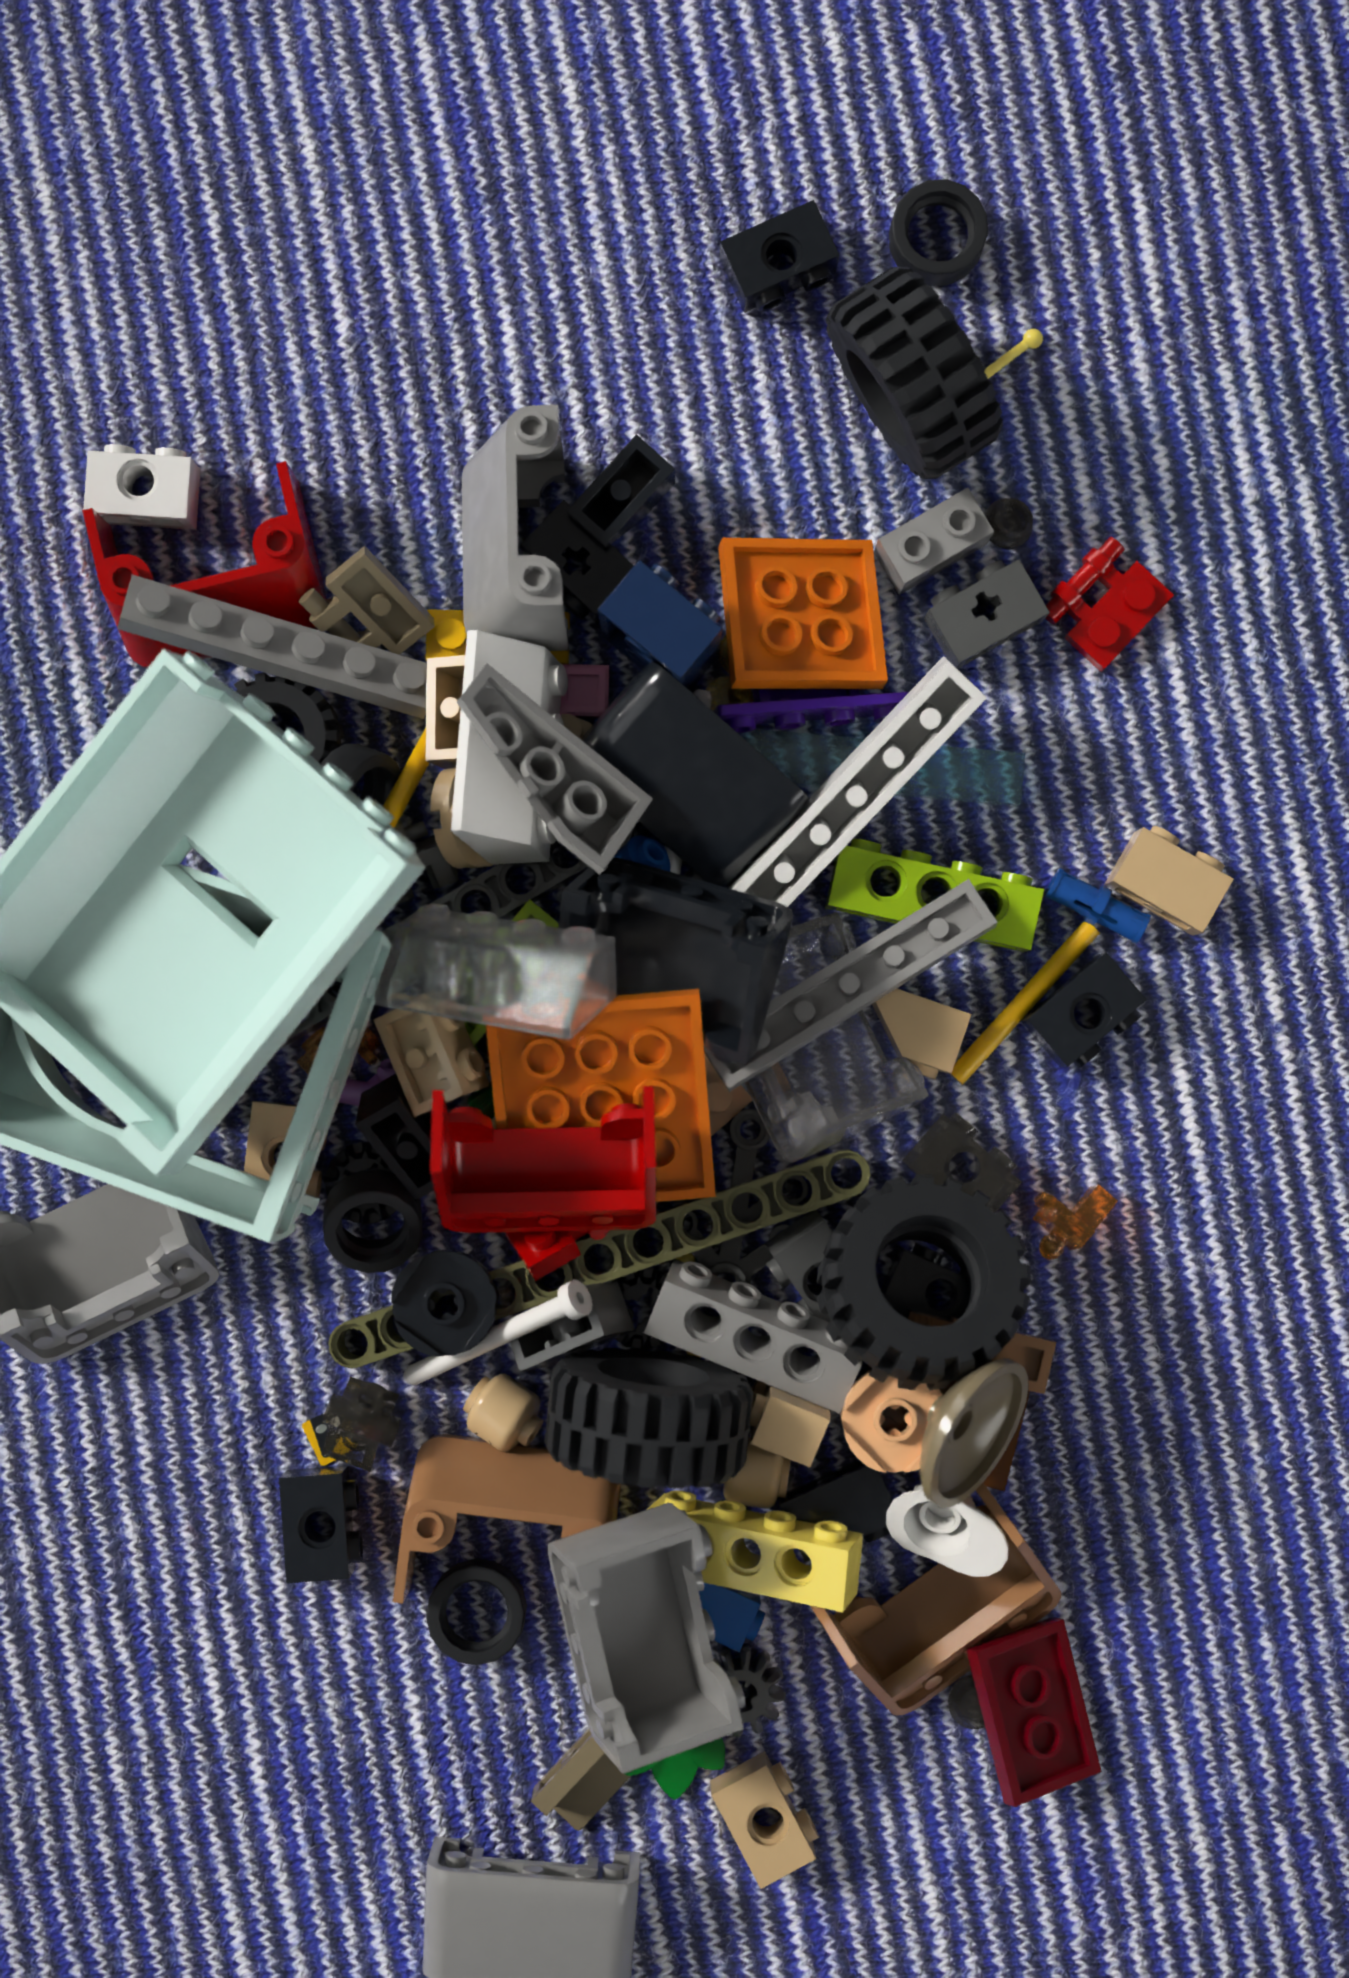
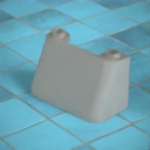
[462,405,569,651]
[0,1184,220,1364]
[422,1836,641,1978]

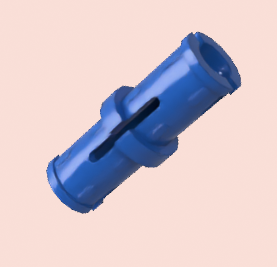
[1044,868,1151,944]

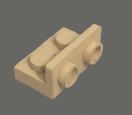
[374,990,489,1117]

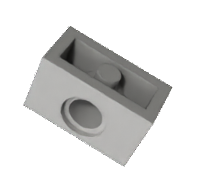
[874,487,994,595]

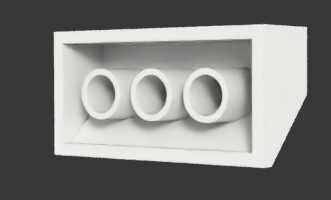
[451,630,568,864]

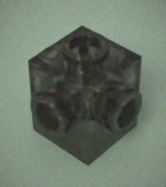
[322,1377,402,1472]

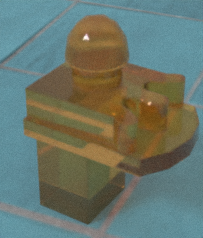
[1033,1184,1118,1260]

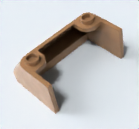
[393,1434,621,1604]
[810,1483,1061,1716]

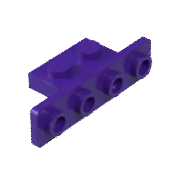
[713,689,909,734]

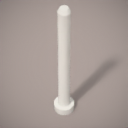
[404,1280,592,1385]

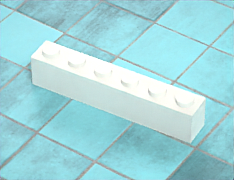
[729,656,987,907]

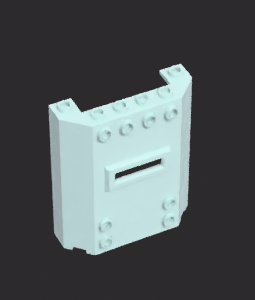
[0,649,425,1176]

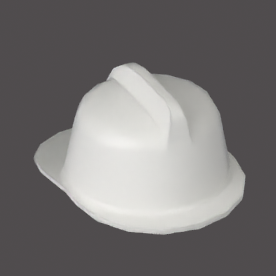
[886,1484,1009,1577]

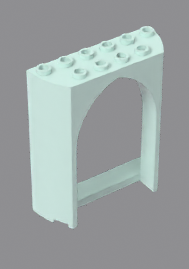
[0,864,397,1243]

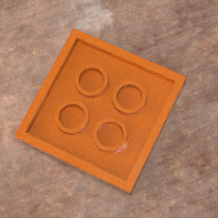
[718,537,888,689]

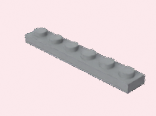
[117,575,427,719]
[703,879,997,1092]

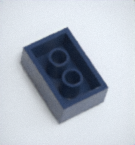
[598,560,722,691]

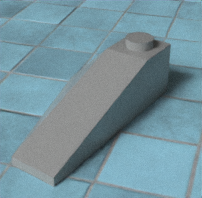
[457,663,653,874]

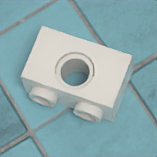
[83,444,201,530]

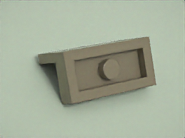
[531,1728,631,1831]

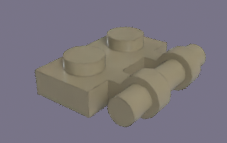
[299,546,435,655]

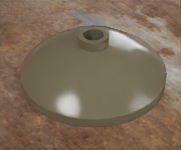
[920,1358,1028,1508]

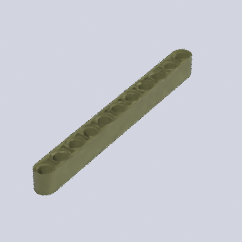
[328,1149,870,1368]

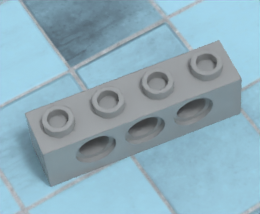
[644,1259,863,1414]

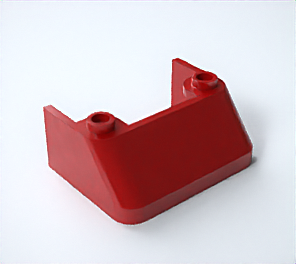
[82,461,327,669]
[431,1086,656,1233]

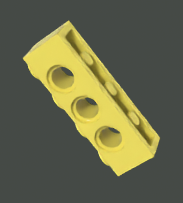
[647,1491,863,1612]

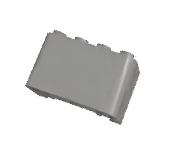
[548,1503,745,1773]

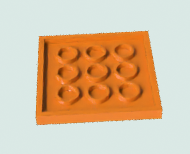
[484,989,716,1202]

